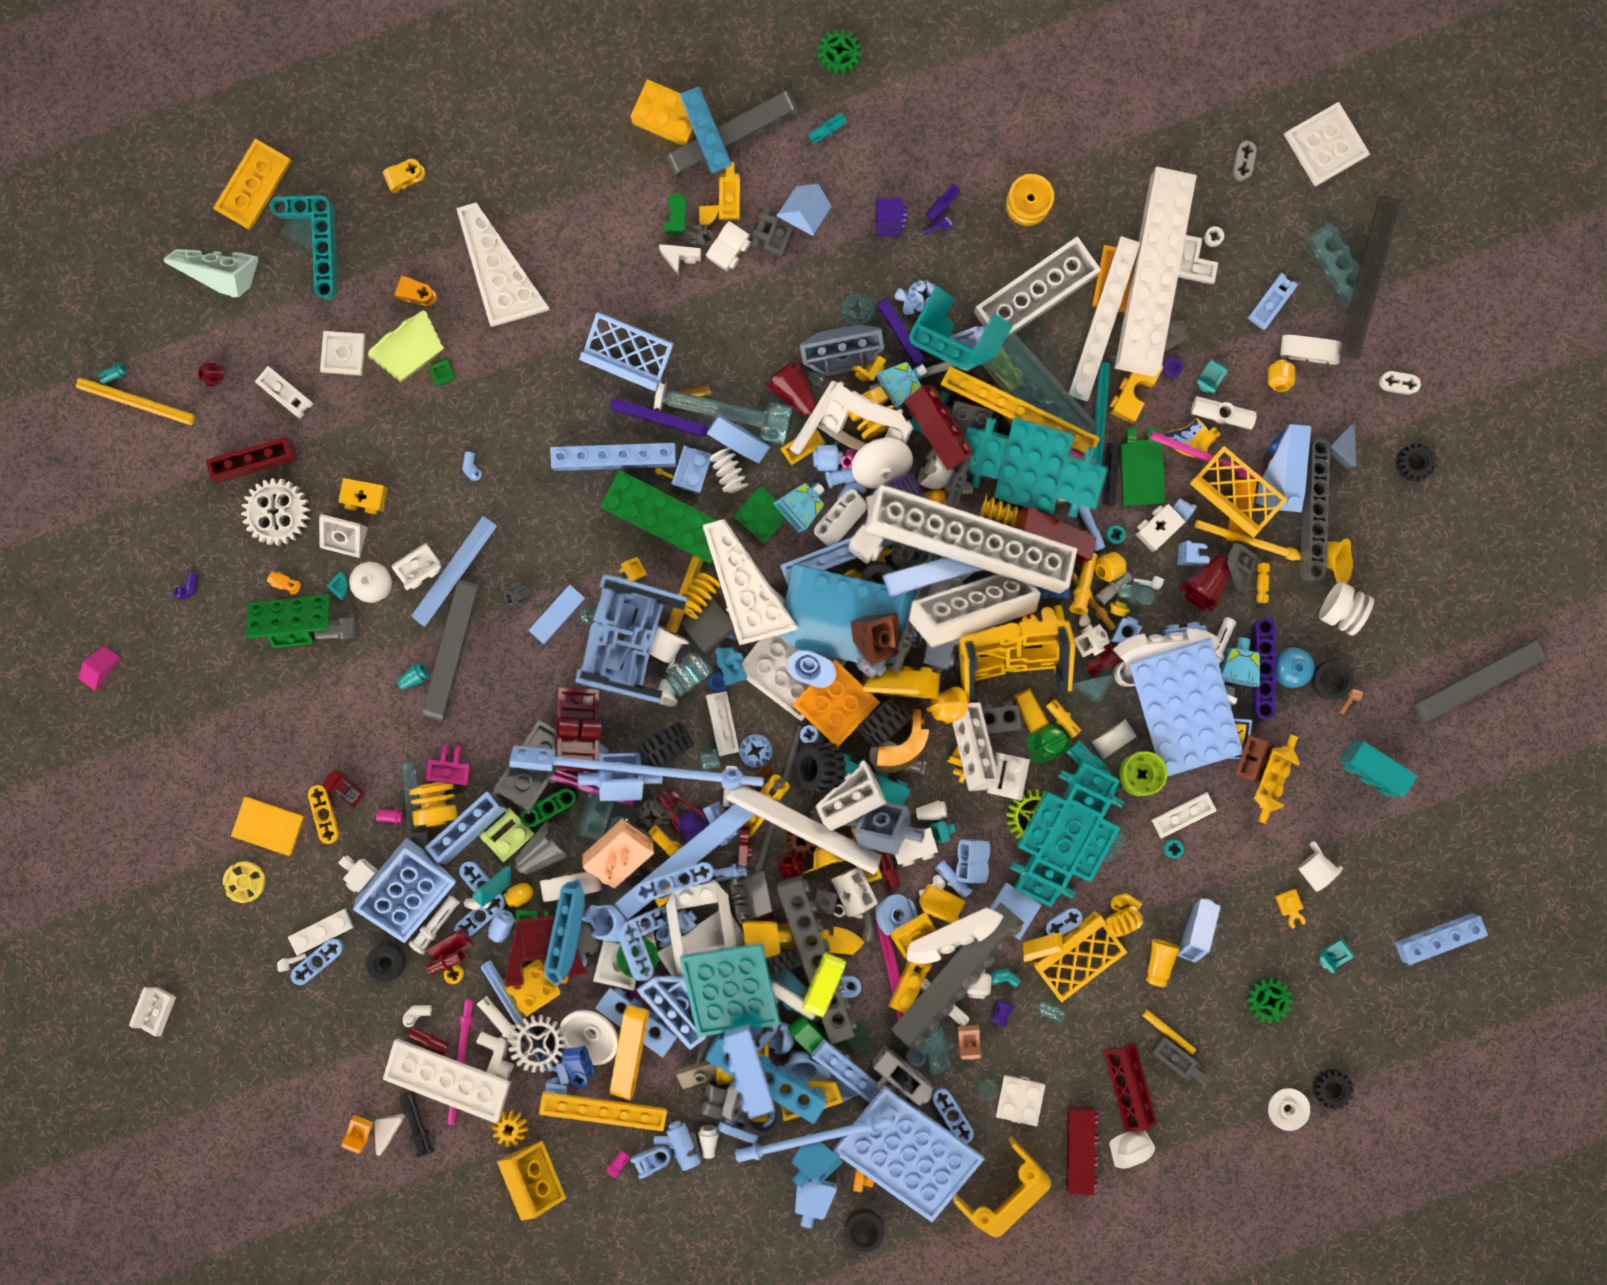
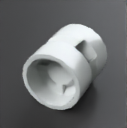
[1113,660,1135,687]

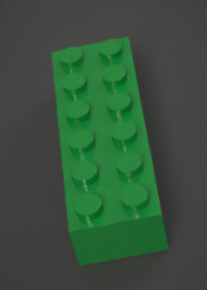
[600,470,717,565]

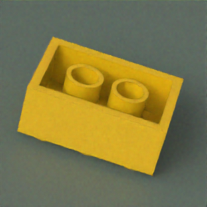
[631,79,695,146]

